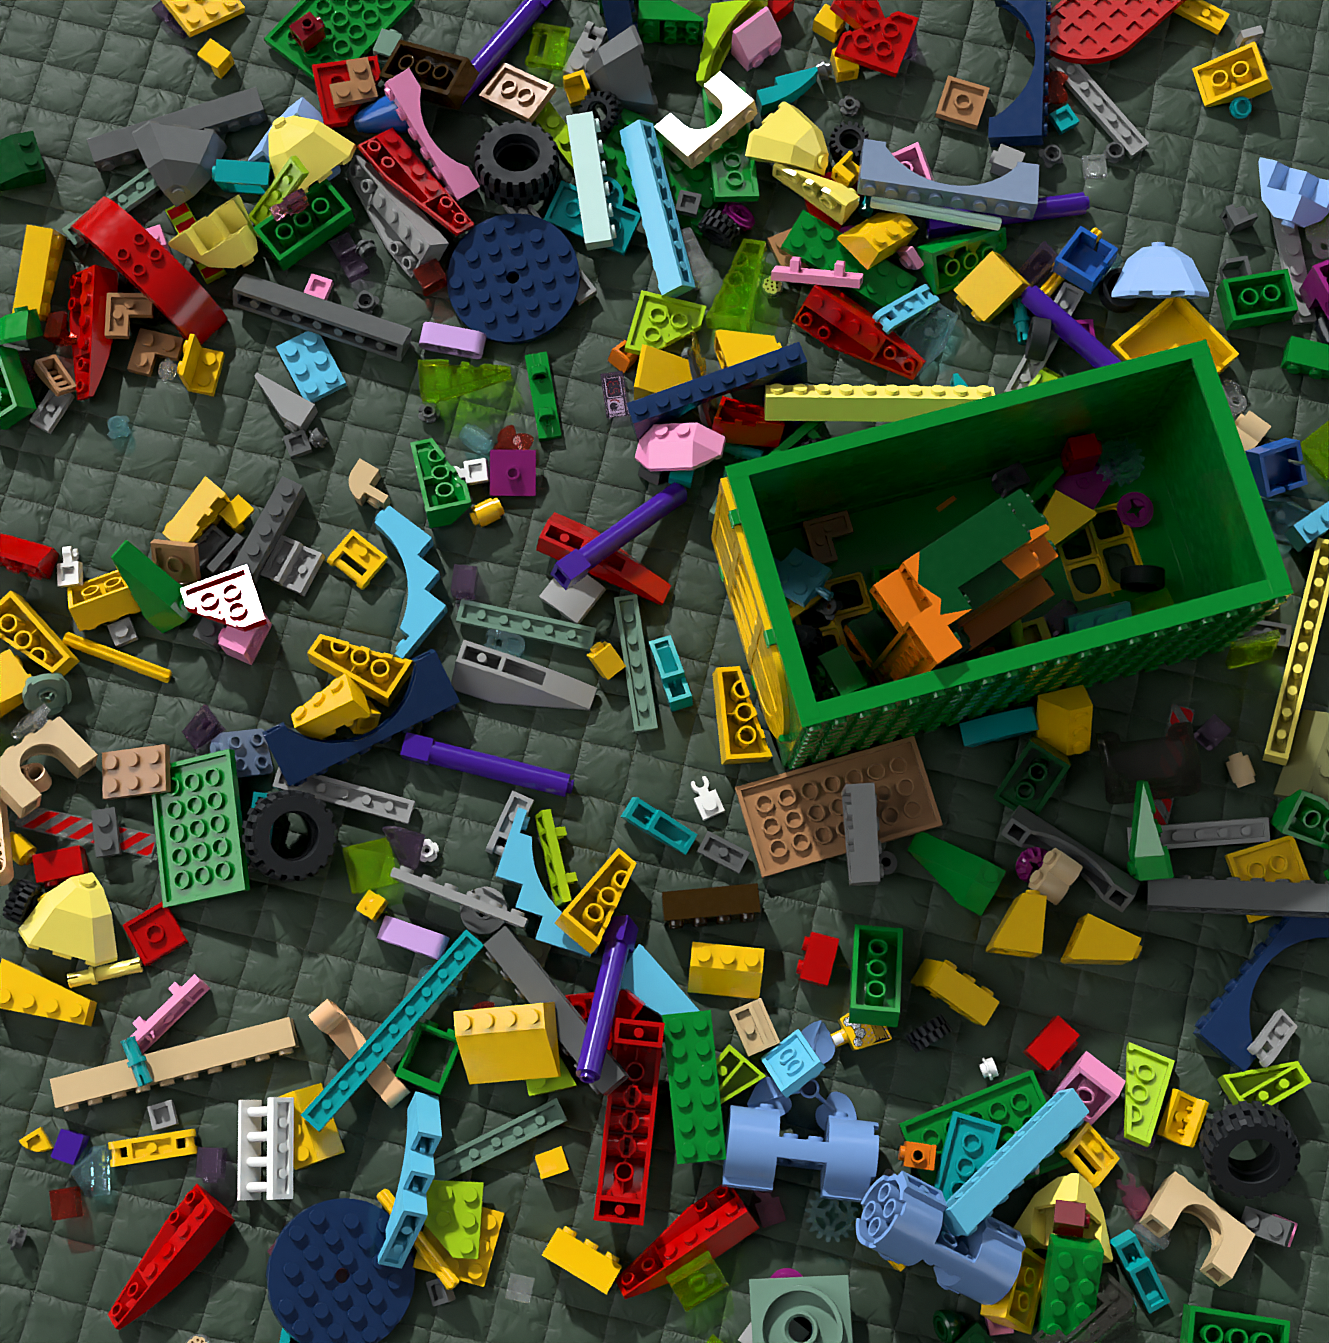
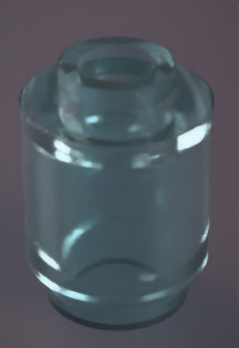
[459,423,494,455]

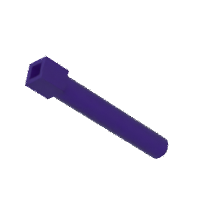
[462,0,555,105]
[925,192,1090,239]
[1020,285,1122,369]
[550,482,687,590]
[400,732,574,797]
[576,915,638,1083]

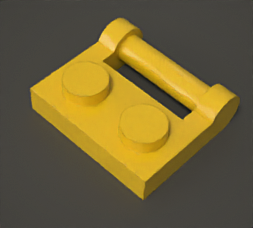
[327,529,388,590]
[1058,1122,1120,1189]

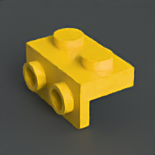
[1157,1088,1209,1148]

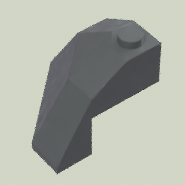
[585,25,658,115]
[132,121,227,207]

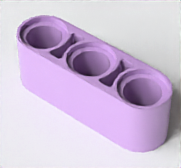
[419,322,487,359]
[377,915,450,960]

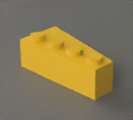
[12,225,67,321]
[0,591,80,676]
[307,634,413,707]
[712,666,773,765]
[554,848,636,954]
[0,958,97,1026]

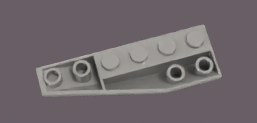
[346,155,449,279]
[451,640,597,710]

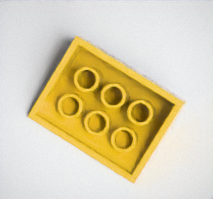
[453,1002,561,1084]

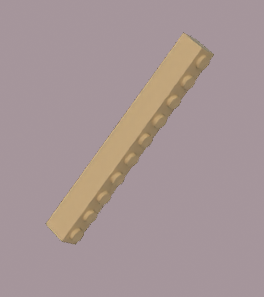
[50,1017,299,1112]

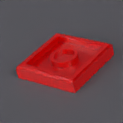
[122,902,189,967]

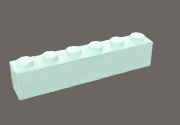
[566,111,617,250]

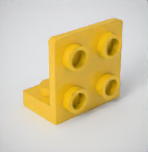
[177,334,225,397]

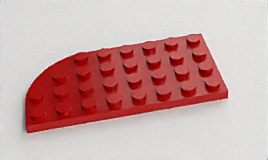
[1026,0,1186,64]

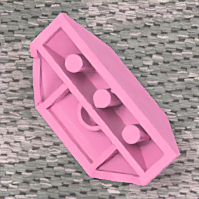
[635,423,726,471]

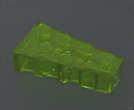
[705,238,768,333]

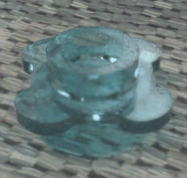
[106,415,131,439]

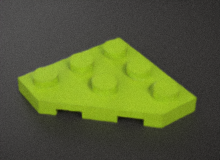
[625,290,706,355]
[424,1180,484,1259]

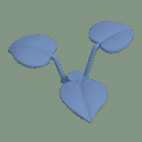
[747,1021,857,1131]

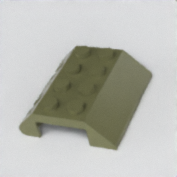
[1273,709,1329,803]

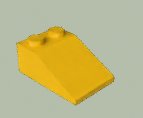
[1192,41,1273,108]

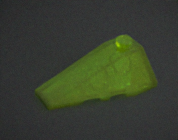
[418,359,512,404]

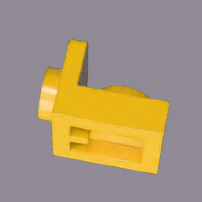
[356,890,389,922]

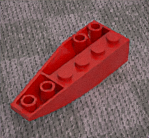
[357,127,475,236]
[68,265,119,401]
[792,284,926,380]
[536,512,671,606]
[0,534,59,580]
[108,1184,235,1330]
[615,1184,759,1299]

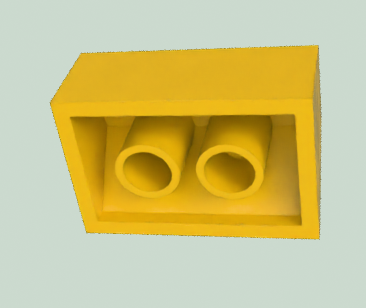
[837,213,919,270]
[67,570,141,631]
[1036,685,1093,756]
[687,942,764,999]
[279,1083,345,1170]
[542,1226,622,1295]
[980,1247,1046,1334]

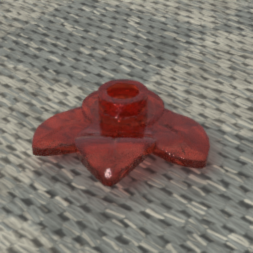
[1045,71,1068,106]
[492,425,534,450]

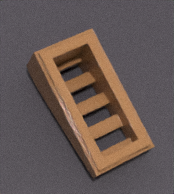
[33,354,76,397]

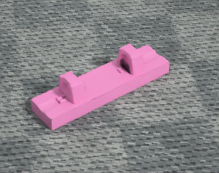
[771,257,863,288]
[130,974,210,1054]

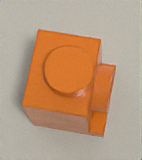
[898,1141,937,1171]

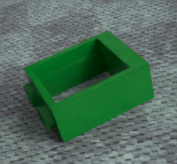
[395,1019,460,1095]

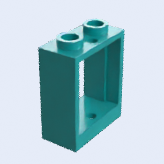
[212,159,275,195]

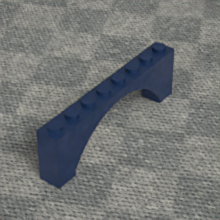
[988,0,1052,147]
[626,342,808,443]
[262,649,460,787]
[1193,916,1329,1072]

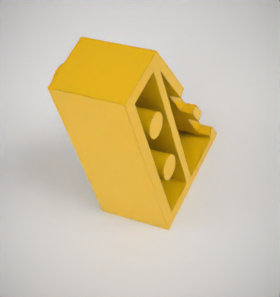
[162,476,231,543]
[291,673,371,739]
[911,958,999,1026]

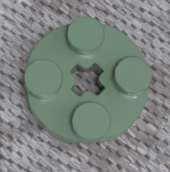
[22,673,72,716]

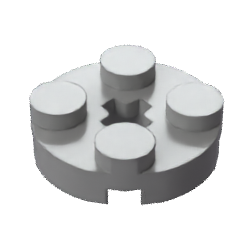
[460,887,508,935]

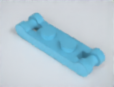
[872,284,940,334]

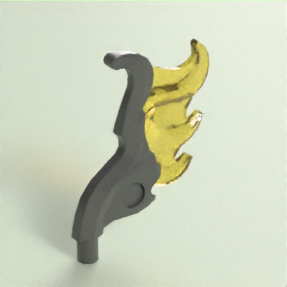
[682,331,712,430]

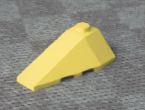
[772,163,860,225]

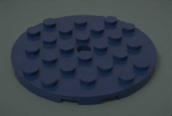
[447,213,580,345]
[266,1198,415,1343]

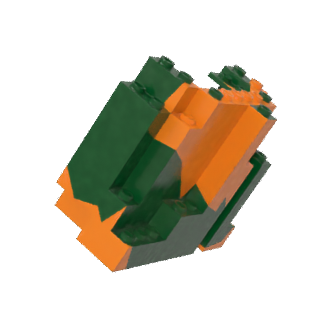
[843,488,1058,686]

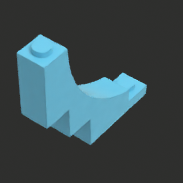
[374,506,448,659]
[496,807,599,958]
[378,1092,442,1269]

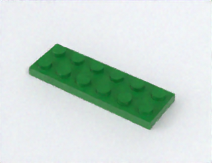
[701,87,759,202]
[780,210,917,309]
[662,1010,726,1165]

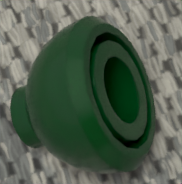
[933,1309,966,1343]

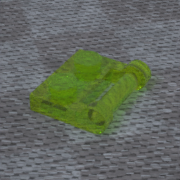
[525,23,571,71]

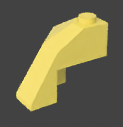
[745,102,829,176]
[268,115,357,201]
[168,195,258,268]
[18,872,118,967]
[1014,1173,1113,1263]

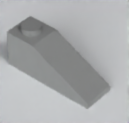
[255,373,318,432]

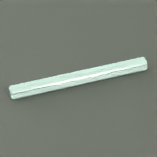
[870,196,1002,231]

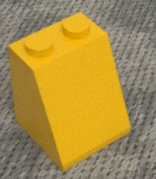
[954,251,1031,323]
[714,330,782,369]
[634,344,692,400]
[1042,490,1097,548]
[0,649,32,718]
[986,890,1047,958]
[1060,913,1142,965]

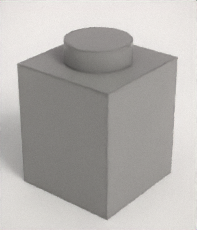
[988,144,1025,177]

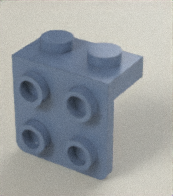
[210,729,273,778]

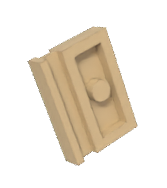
[729,998,780,1057]

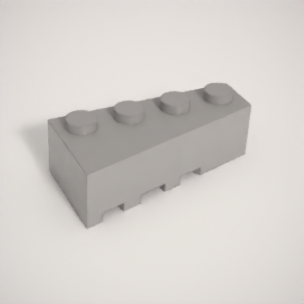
[841,783,884,886]

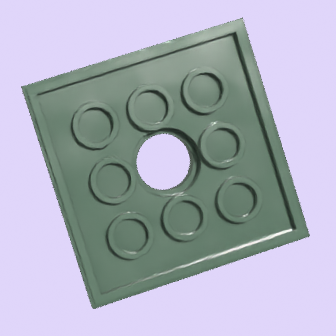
[749,1275,853,1343]

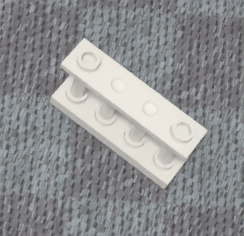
[237,1097,294,1201]

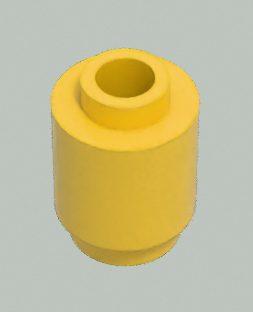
[469,497,505,528]
[10,831,37,866]

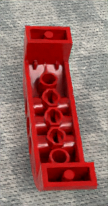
[70,196,228,345]
[593,1018,665,1226]

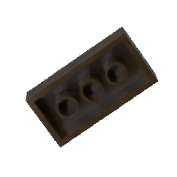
[379,39,479,110]
[661,883,761,930]

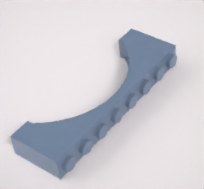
[857,139,1039,220]

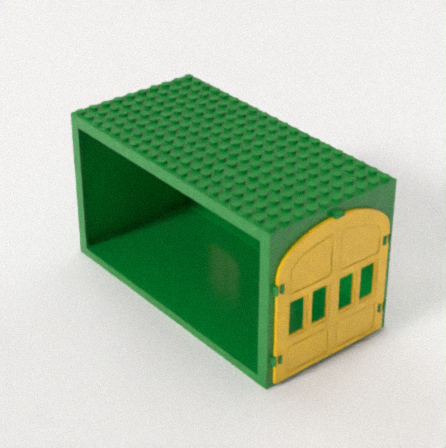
[711,340,1294,770]

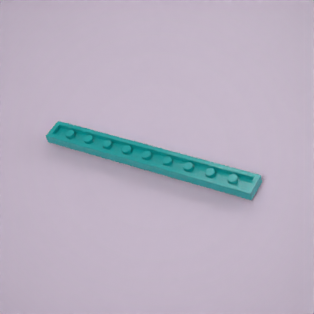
[301,930,484,1132]

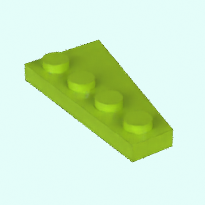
[1124,1042,1175,1147]

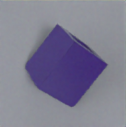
[51,1129,90,1165]

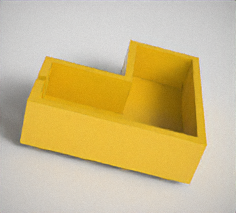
[1109,297,1239,375]

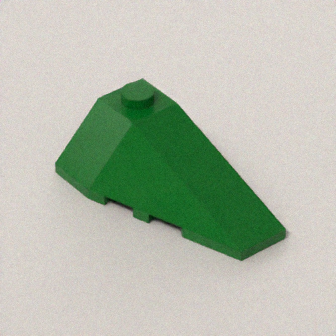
[1127,780,1174,881]
[1270,789,1329,850]

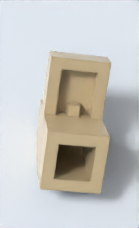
[349,459,391,509]

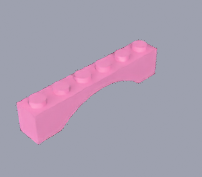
[384,68,480,202]

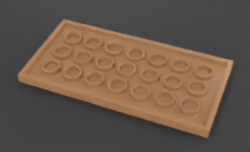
[735,736,943,878]

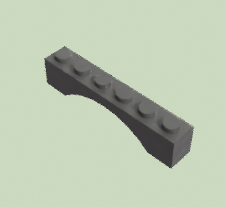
[1001,805,1141,913]

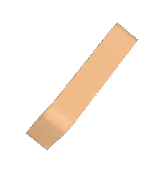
[0,763,52,886]
[308,999,410,1109]

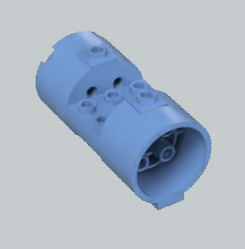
[722,1104,879,1203]
[856,1171,1026,1305]

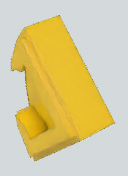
[19,1127,54,1152]

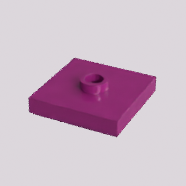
[490,450,536,496]
[1053,465,1114,510]

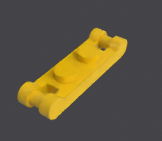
[108,1129,198,1167]

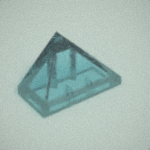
[71,1145,110,1197]

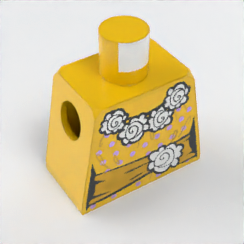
[830,1013,892,1051]

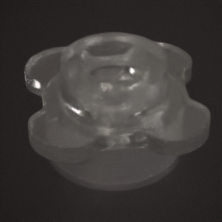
[158,357,177,382]

